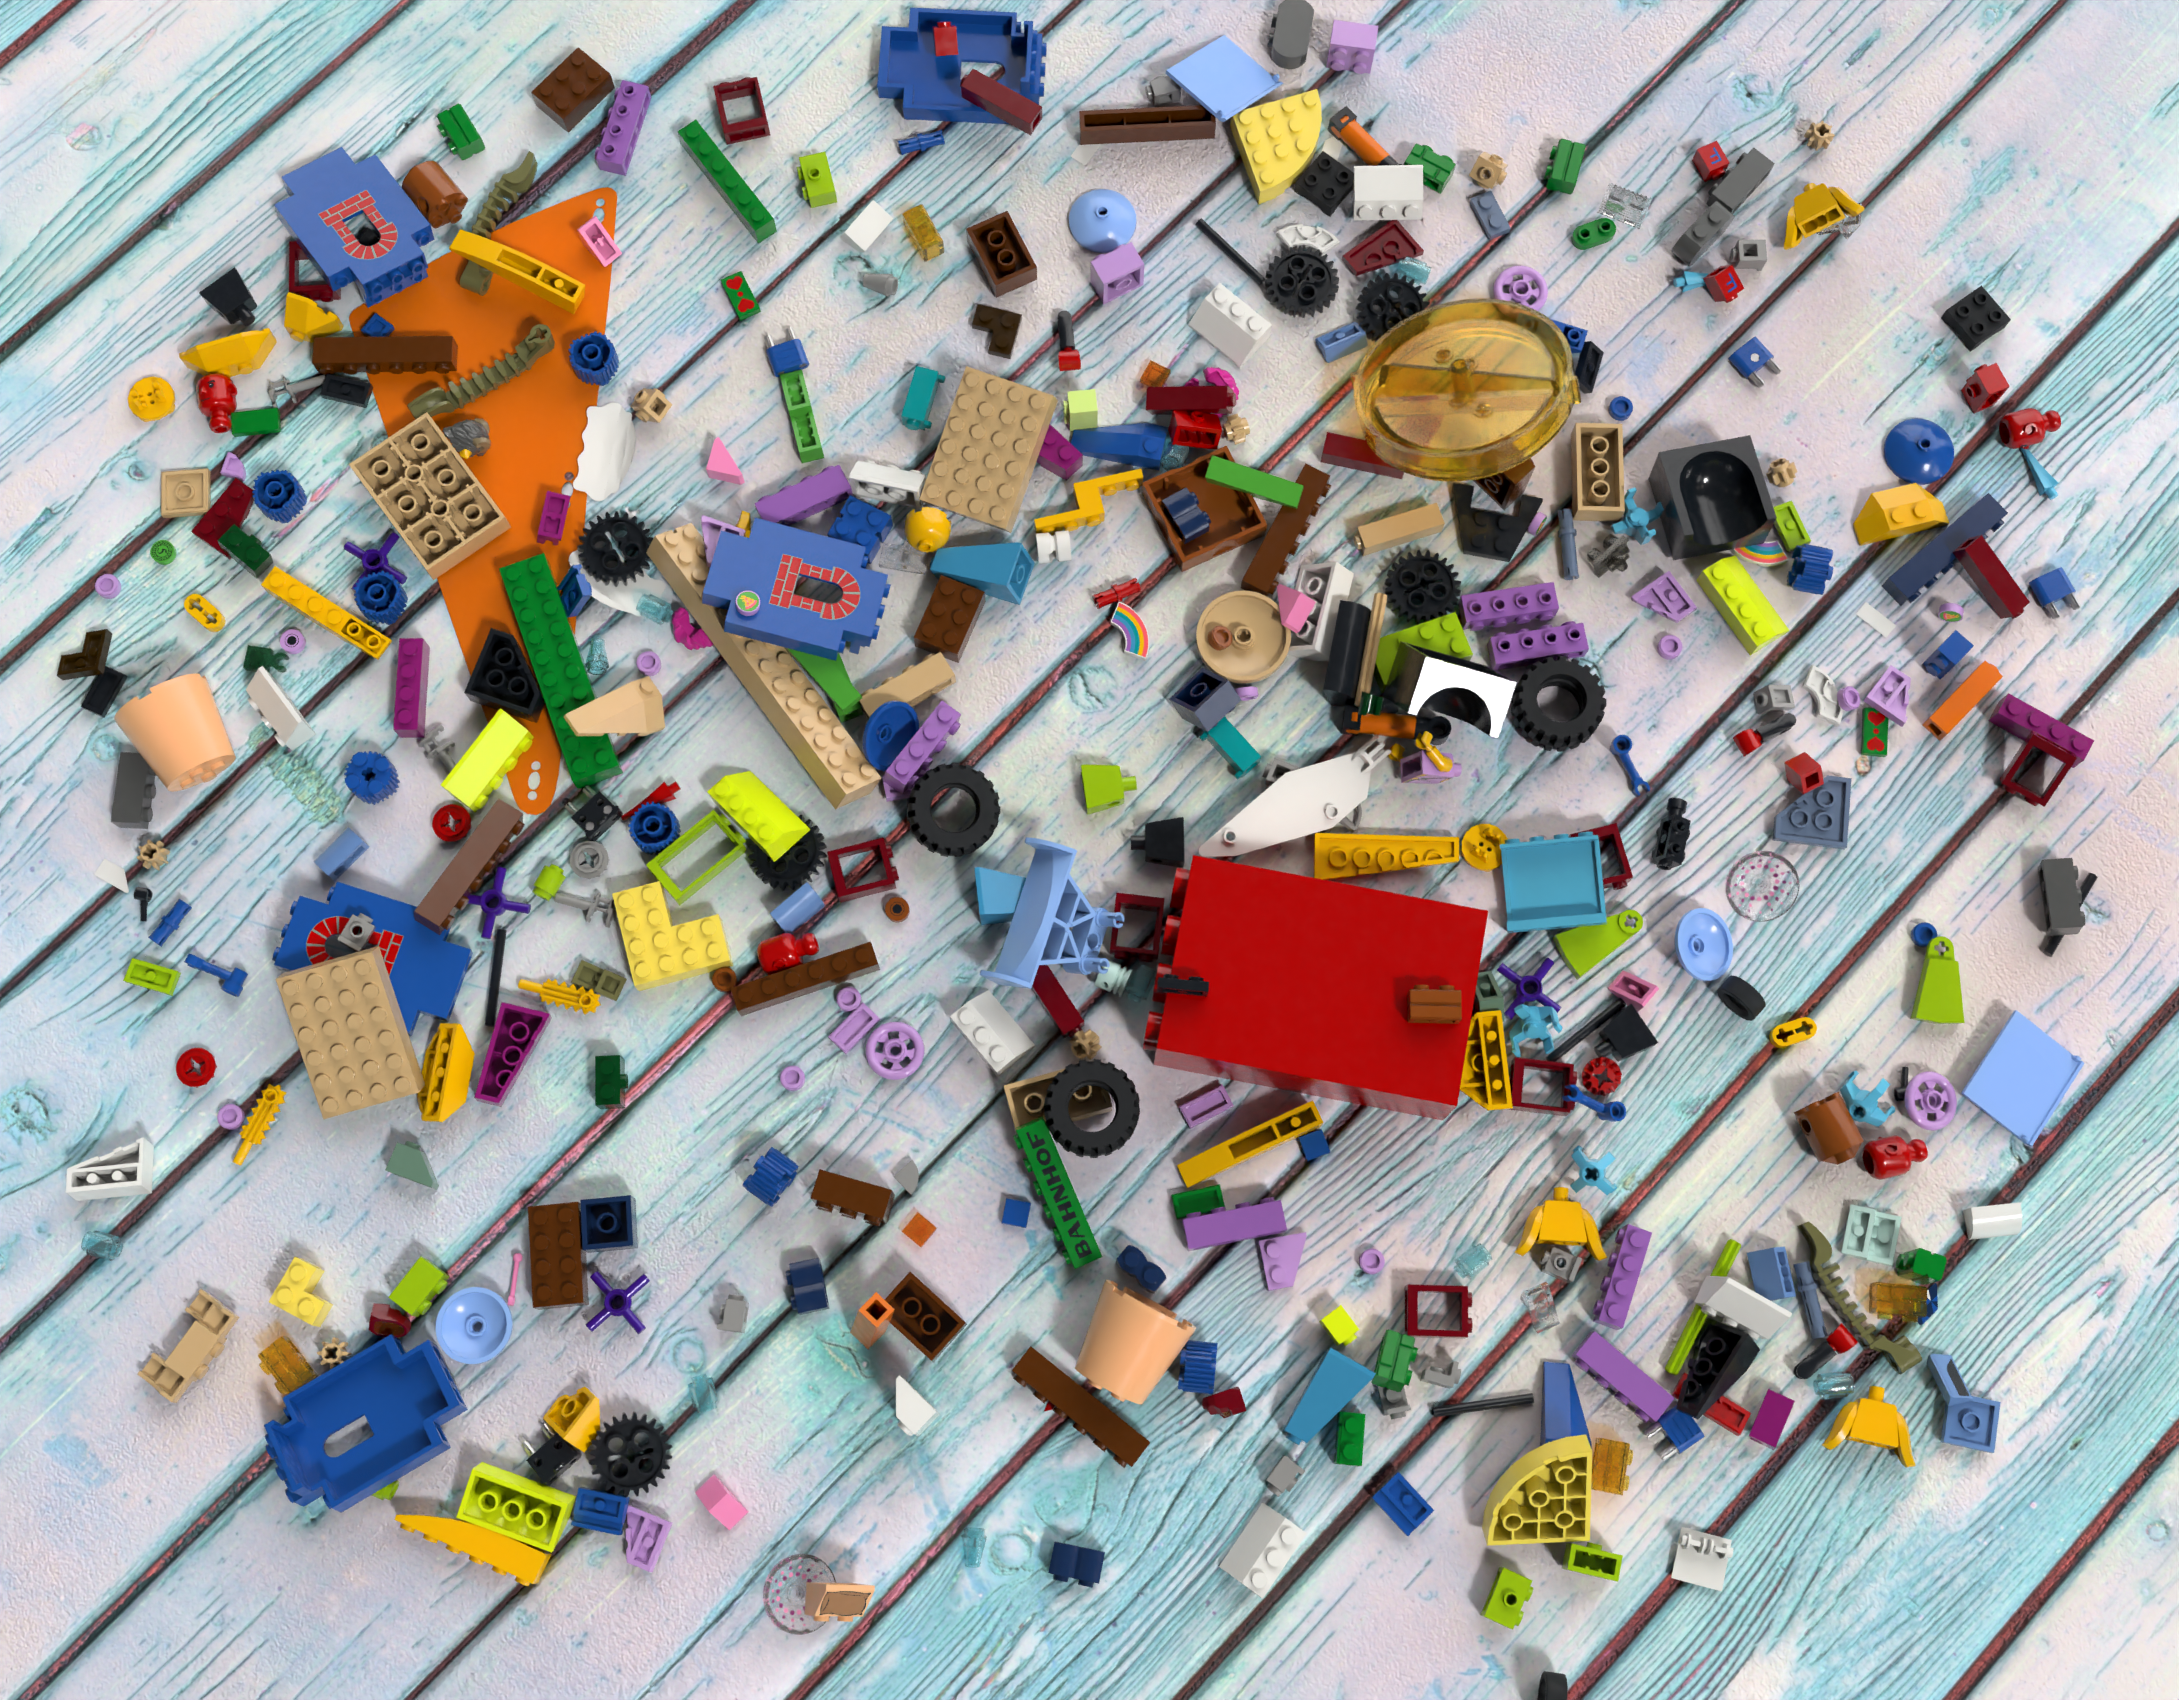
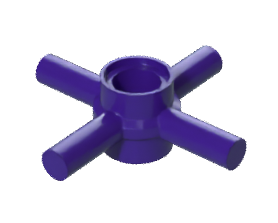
[344,532,407,592]
[468,867,531,939]
[1497,958,1562,1020]
[585,1271,650,1334]

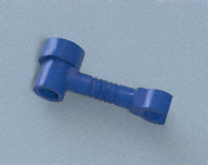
[1610,735,1650,797]
[184,954,248,997]
[1562,1085,1626,1122]

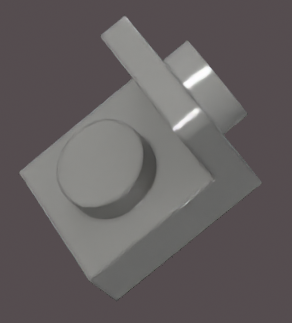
[1753,685,1795,714]
[1420,1361,1461,1389]
[1377,1386,1411,1419]

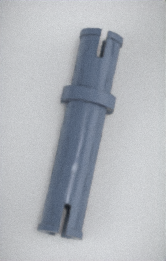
[1557,509,1579,580]
[1793,1261,1828,1339]

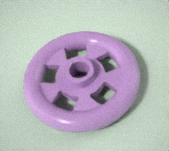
[1493,266,1548,317]
[866,1022,924,1080]
[1905,1071,1957,1131]

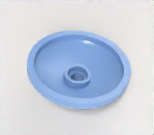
[1069,189,1136,253]
[1674,908,1733,981]
[436,1287,513,1364]

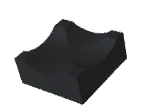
[1294,151,1354,217]
[1941,285,2011,352]

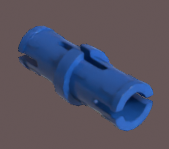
[898,130,945,155]
[148,899,192,947]

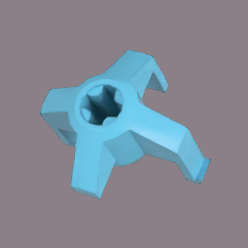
[1611,487,1664,545]
[1509,1004,1562,1057]
[1840,1071,1895,1127]
[1570,1145,1617,1195]

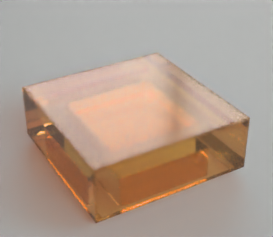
[1140,360,1171,387]
[902,1212,937,1248]

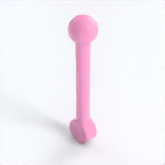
[508,1253,523,1306]

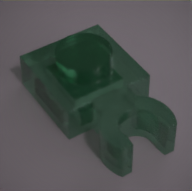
[243,645,289,673]

